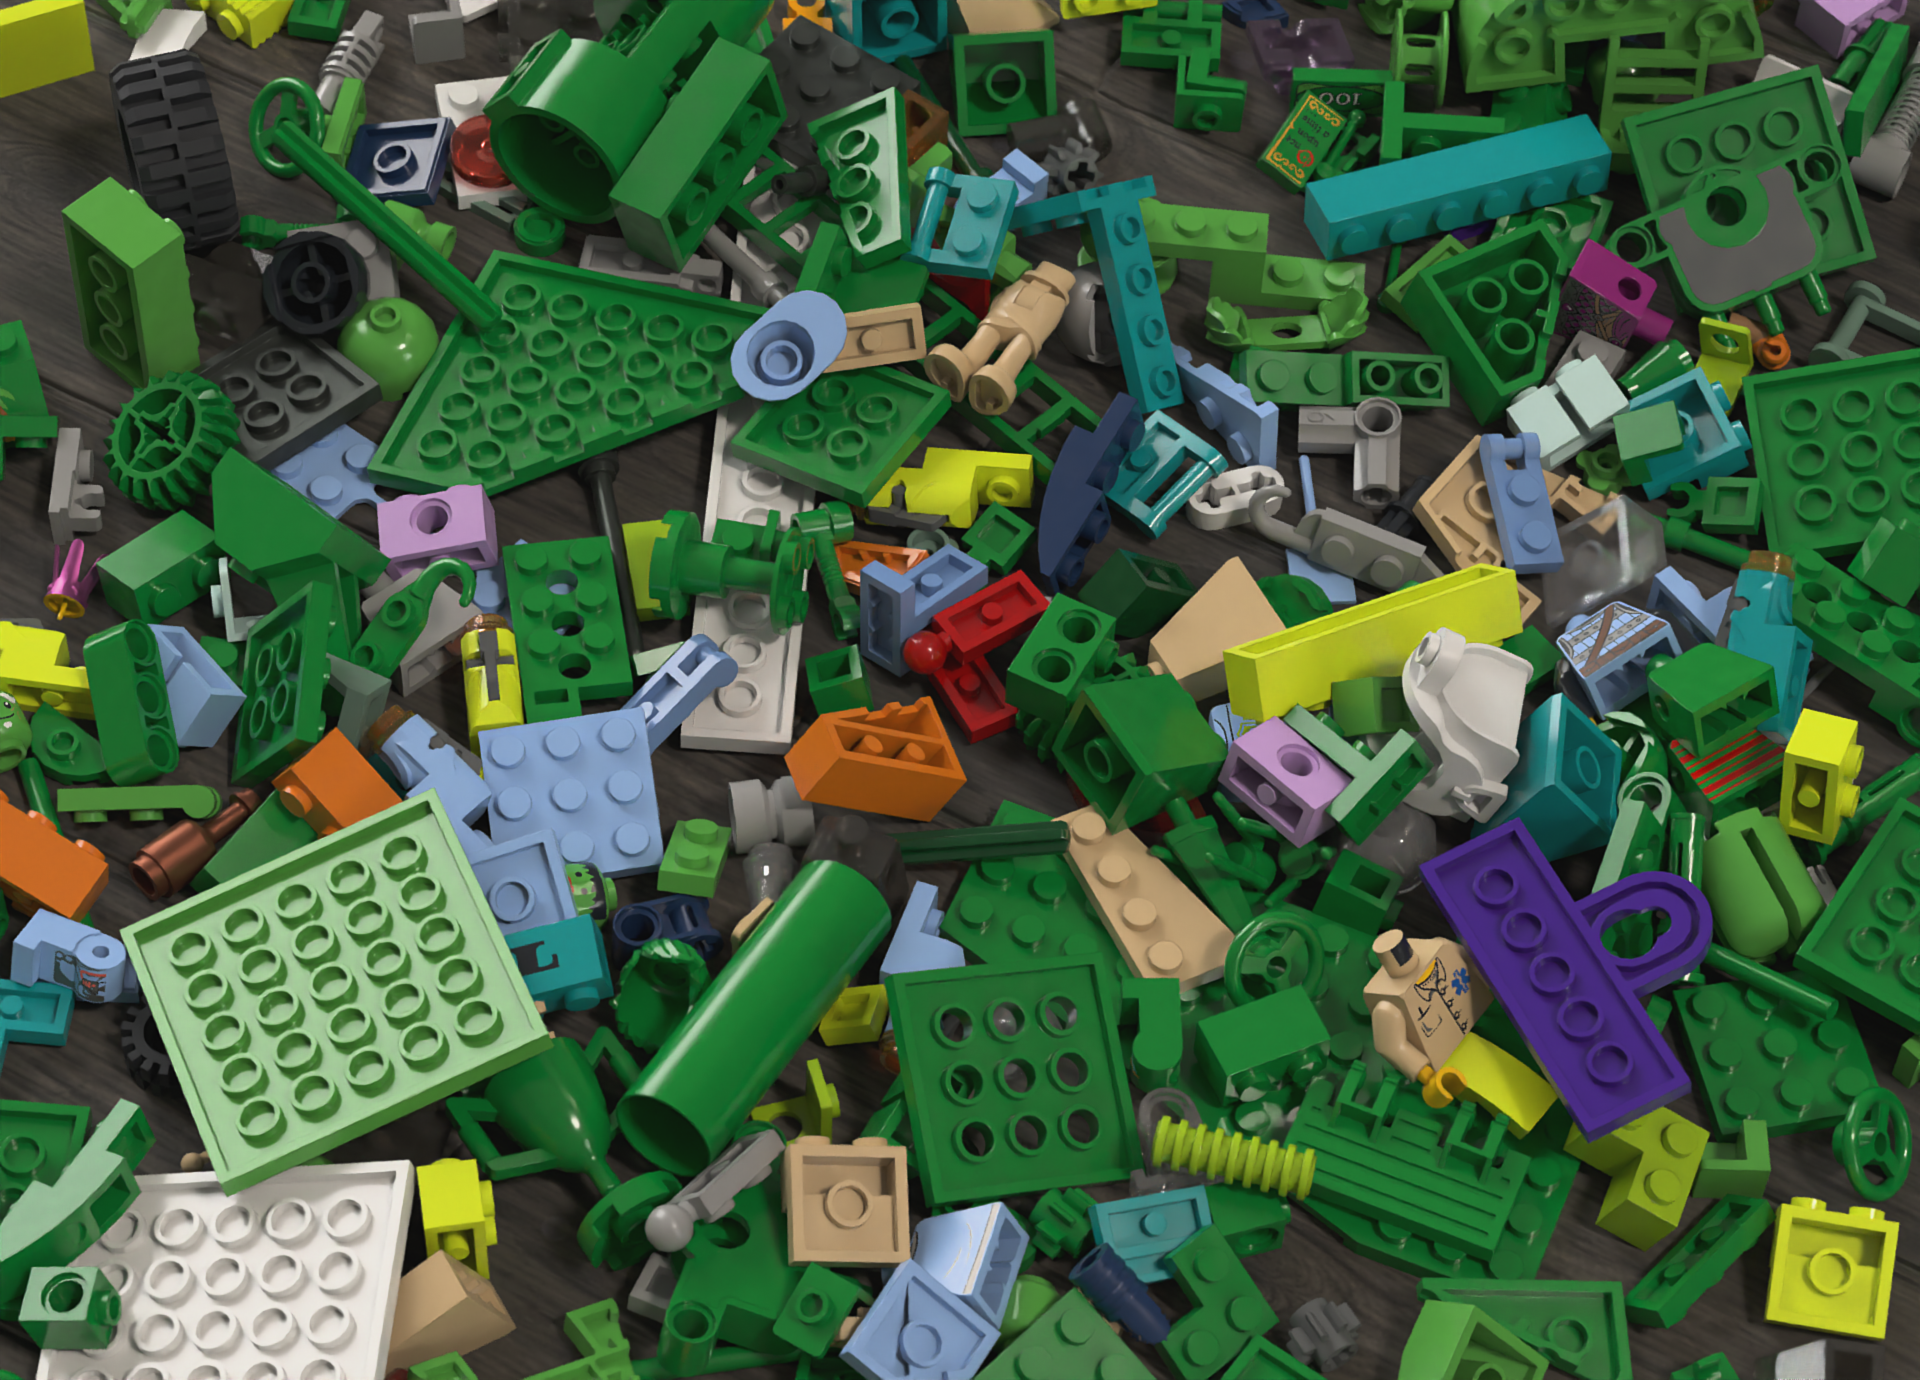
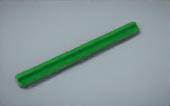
[271,121,503,332]

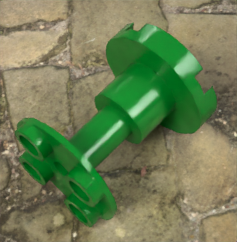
[649,509,815,636]

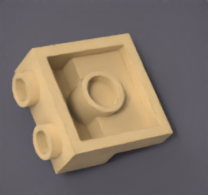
[780,1136,910,1268]

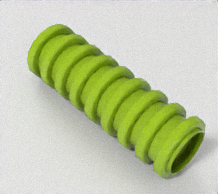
[1150,1115,1317,1201]

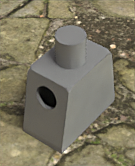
[359,569,485,698]

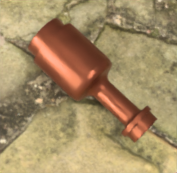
[129,788,263,900]

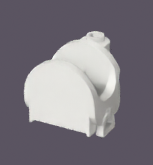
[1359,627,1534,823]

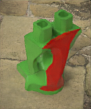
[908,142,1032,321]

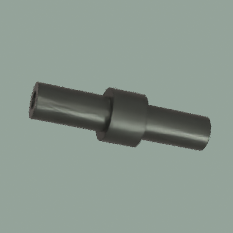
[771,165,831,197]

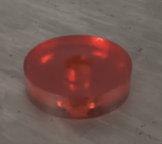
[450,114,513,188]

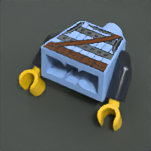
[1553,601,1701,726]

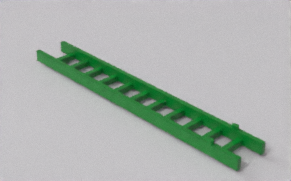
[676,78,1102,485]

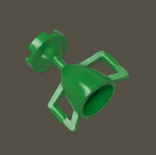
[445,1026,684,1271]

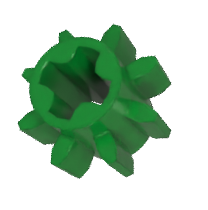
[1029,1187,1099,1260]

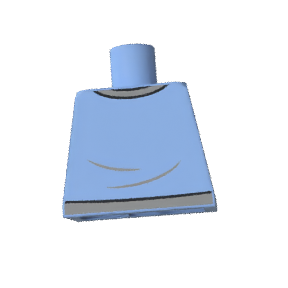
[881,1202,1029,1330]

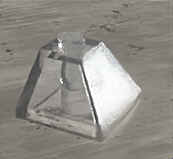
[1542,495,1667,629]

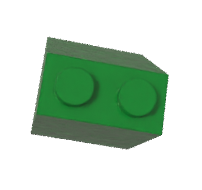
[1051,673,1229,835]

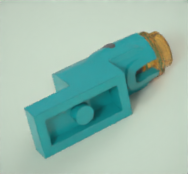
[1714,550,1813,745]

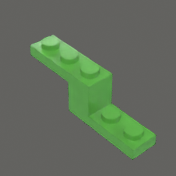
[1139,202,1366,312]

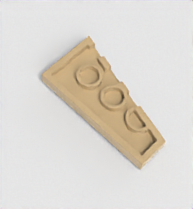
[1051,805,1236,994]

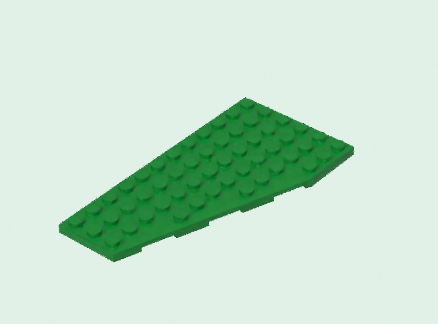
[939,800,1583,1280]

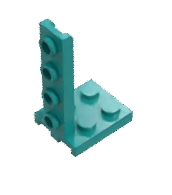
[1008,175,1185,414]

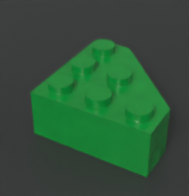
[1400,218,1570,427]

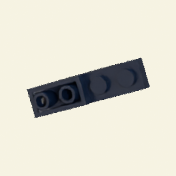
[1038,391,1145,599]

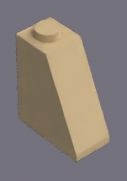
[1145,556,1287,703]
[384,1250,516,1379]

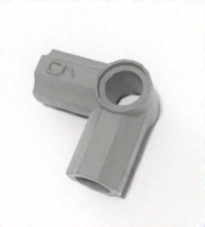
[1298,397,1402,509]

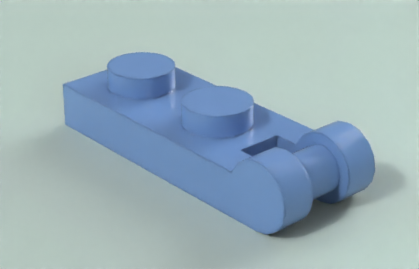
[1479,432,1564,574]
[620,634,738,754]

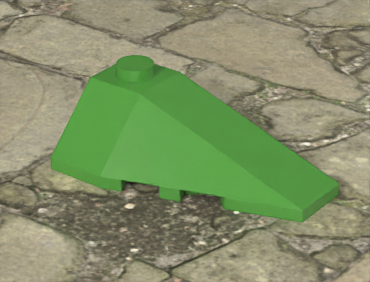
[1398,1300,1550,1380]

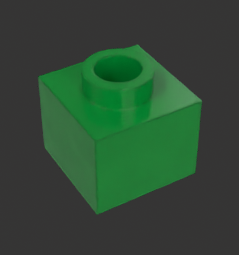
[805,644,874,716]

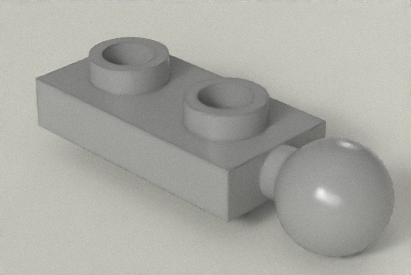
[645,1129,786,1252]

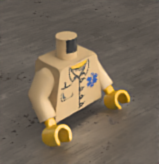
[1363,929,1495,1108]

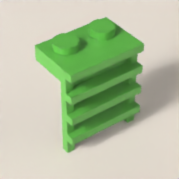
[1596,35,1711,175]

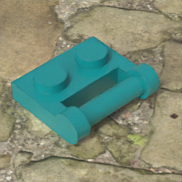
[900,166,1019,280]
[1104,409,1229,540]

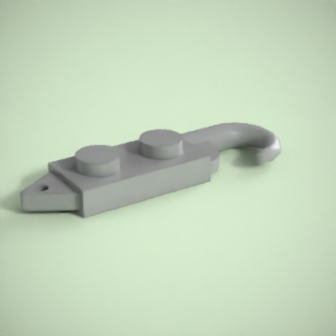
[1248,485,1445,593]

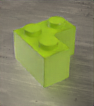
[1563,1106,1710,1252]

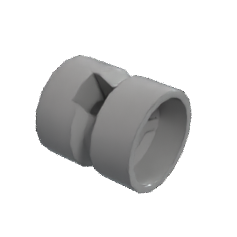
[728,775,815,854]

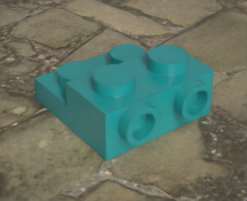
[1615,366,1753,501]

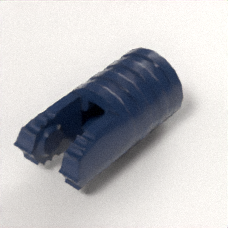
[1068,1242,1171,1345]

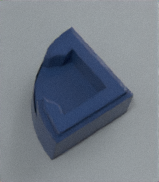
[1221,0,1289,32]

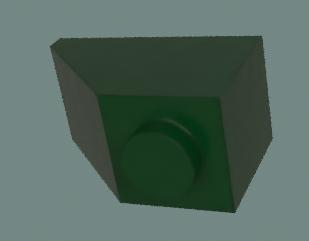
[1077,548,1198,639]

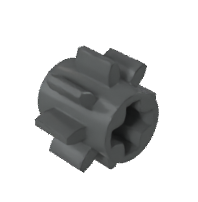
[1039,138,1104,196]
[1286,1297,1362,1372]

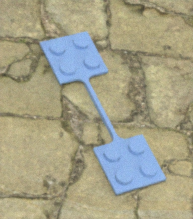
[269,424,575,635]

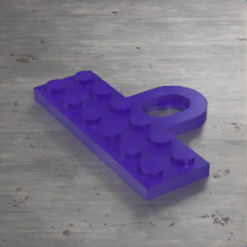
[1418,817,1713,1144]

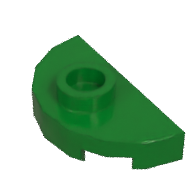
[1256,573,1333,629]
[30,701,111,785]

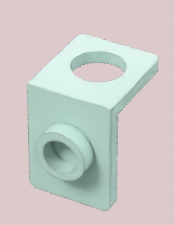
[211,557,268,642]

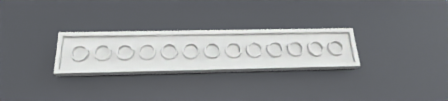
[681,159,839,755]

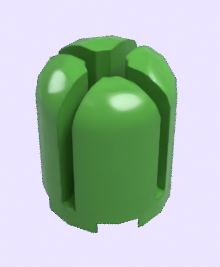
[1701,807,1827,967]

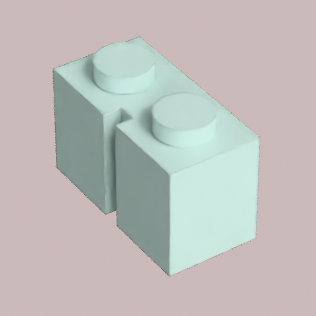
[1506,354,1630,471]

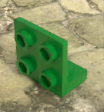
[794,221,929,314]

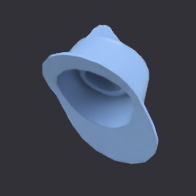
[731,290,847,402]

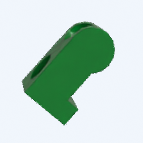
[1119,978,1183,1095]

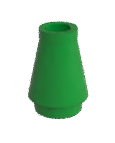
[1615,338,1695,401]

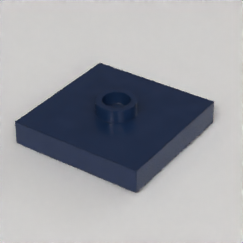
[336,117,457,207]

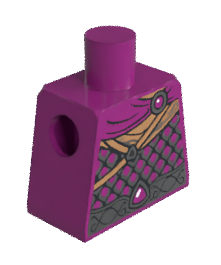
[1553,238,1674,349]

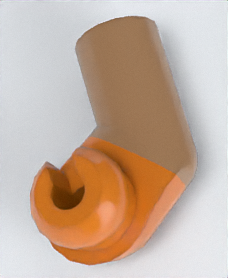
[1728,312,1791,370]

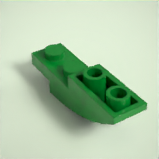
[1239,350,1450,412]
[0,1098,156,1305]

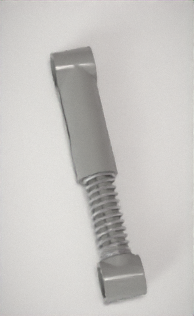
[1849,42,1920,199]

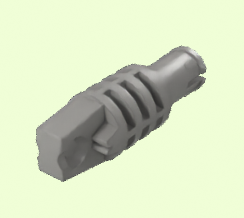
[305,10,385,115]

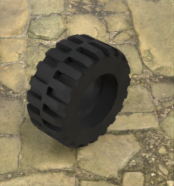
[109,49,240,251]

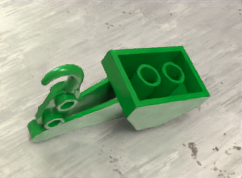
[211,447,477,721]

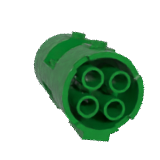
[482,0,774,224]

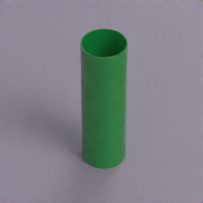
[616,860,892,1177]

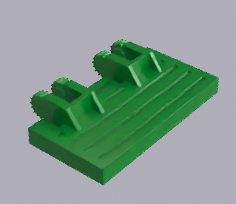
[1282,1059,1532,1263]

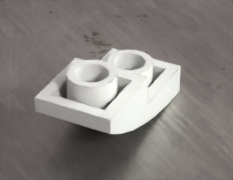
[129,9,207,61]

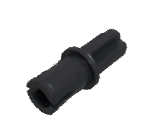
[1376,475,1436,539]

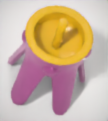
[43,538,108,620]

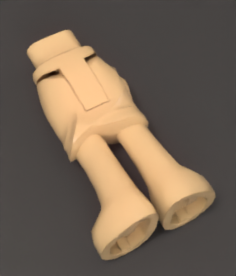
[924,261,1076,415]

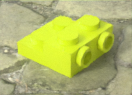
[1764,1197,1899,1342]

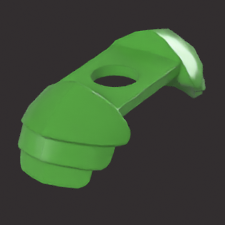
[1204,288,1370,353]

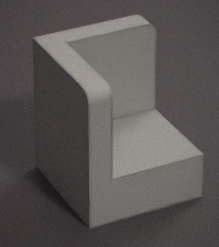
[408,0,465,65]

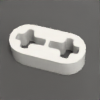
[1186,465,1284,531]

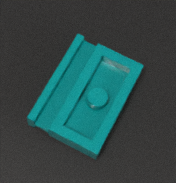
[1088,1185,1213,1285]

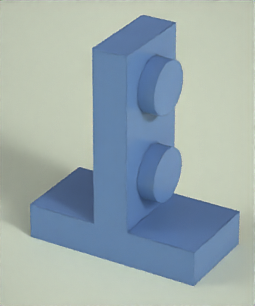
[860,544,988,677]

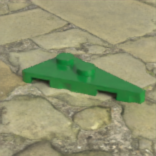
[1416,1277,1633,1380]

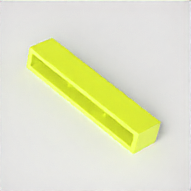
[1222,563,1523,726]

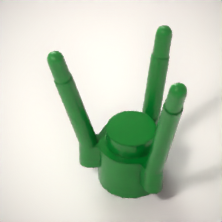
[1150,792,1276,893]
[1237,817,1338,909]

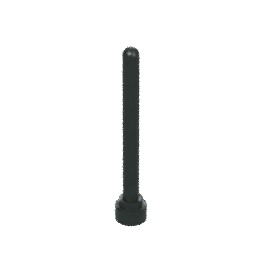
[576,447,646,657]

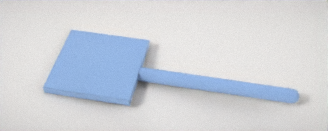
[1285,455,1356,605]

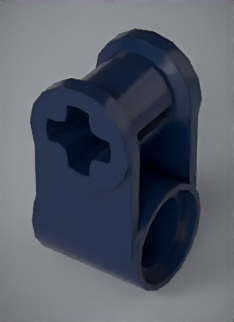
[611,893,724,971]

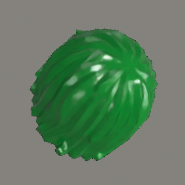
[609,937,712,1054]

